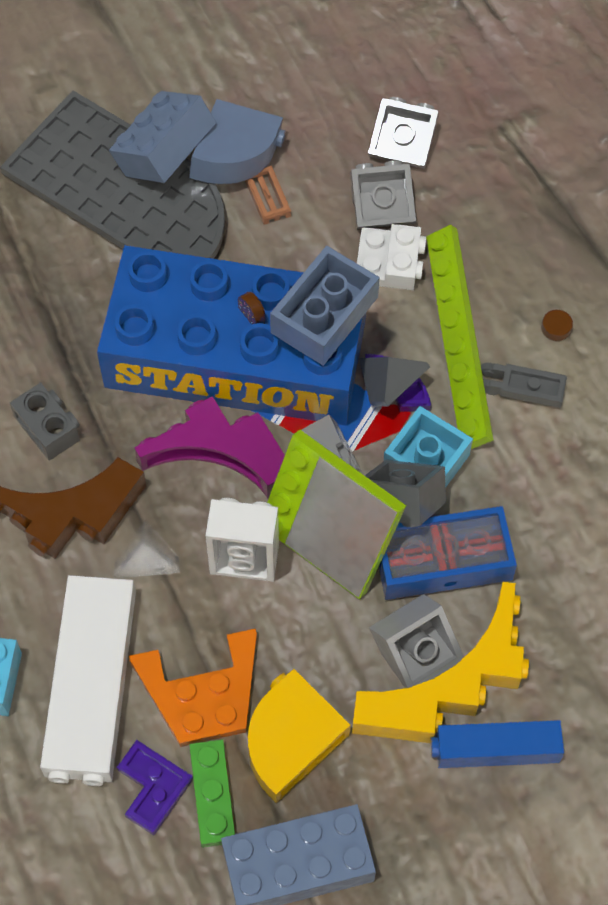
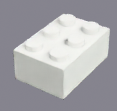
[205,498,279,582]

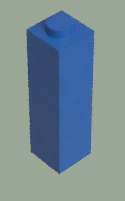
[430,720,564,768]

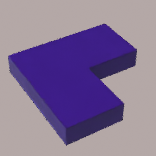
[117,740,193,836]

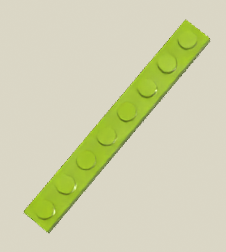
[426,224,493,449]

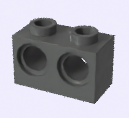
[10,382,80,461]

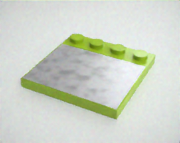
[267,430,406,600]

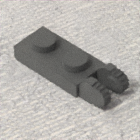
[481,362,567,408]

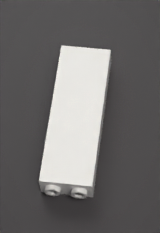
[40,575,136,786]

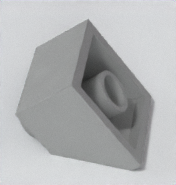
[369,594,464,688]

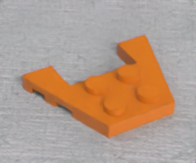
[129,628,257,747]

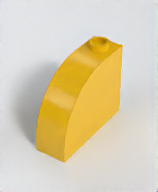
[248,669,351,804]

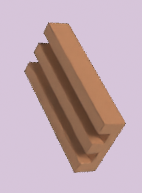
[245,166,291,225]

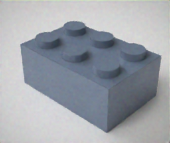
[109,91,216,183]
[270,245,380,366]

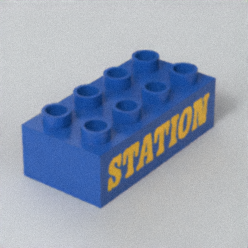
[97,245,367,426]

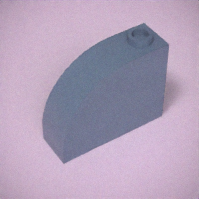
[189,99,286,184]

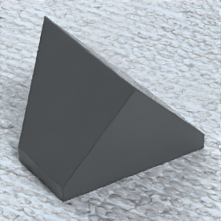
[359,357,430,406]

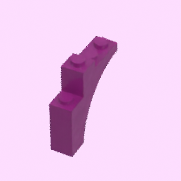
[134,396,285,499]

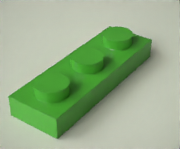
[189,740,235,848]

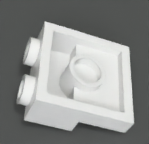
[357,224,426,290]

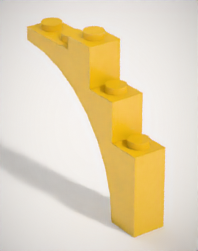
[352,582,529,743]

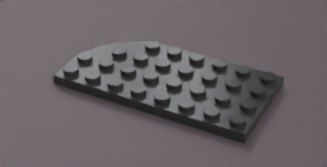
[0,90,225,259]

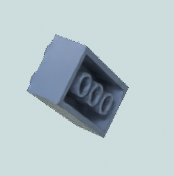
[221,804,376,905]

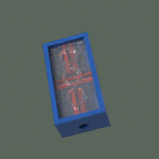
[379,506,517,600]

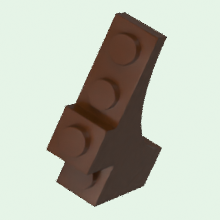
[0,457,146,559]

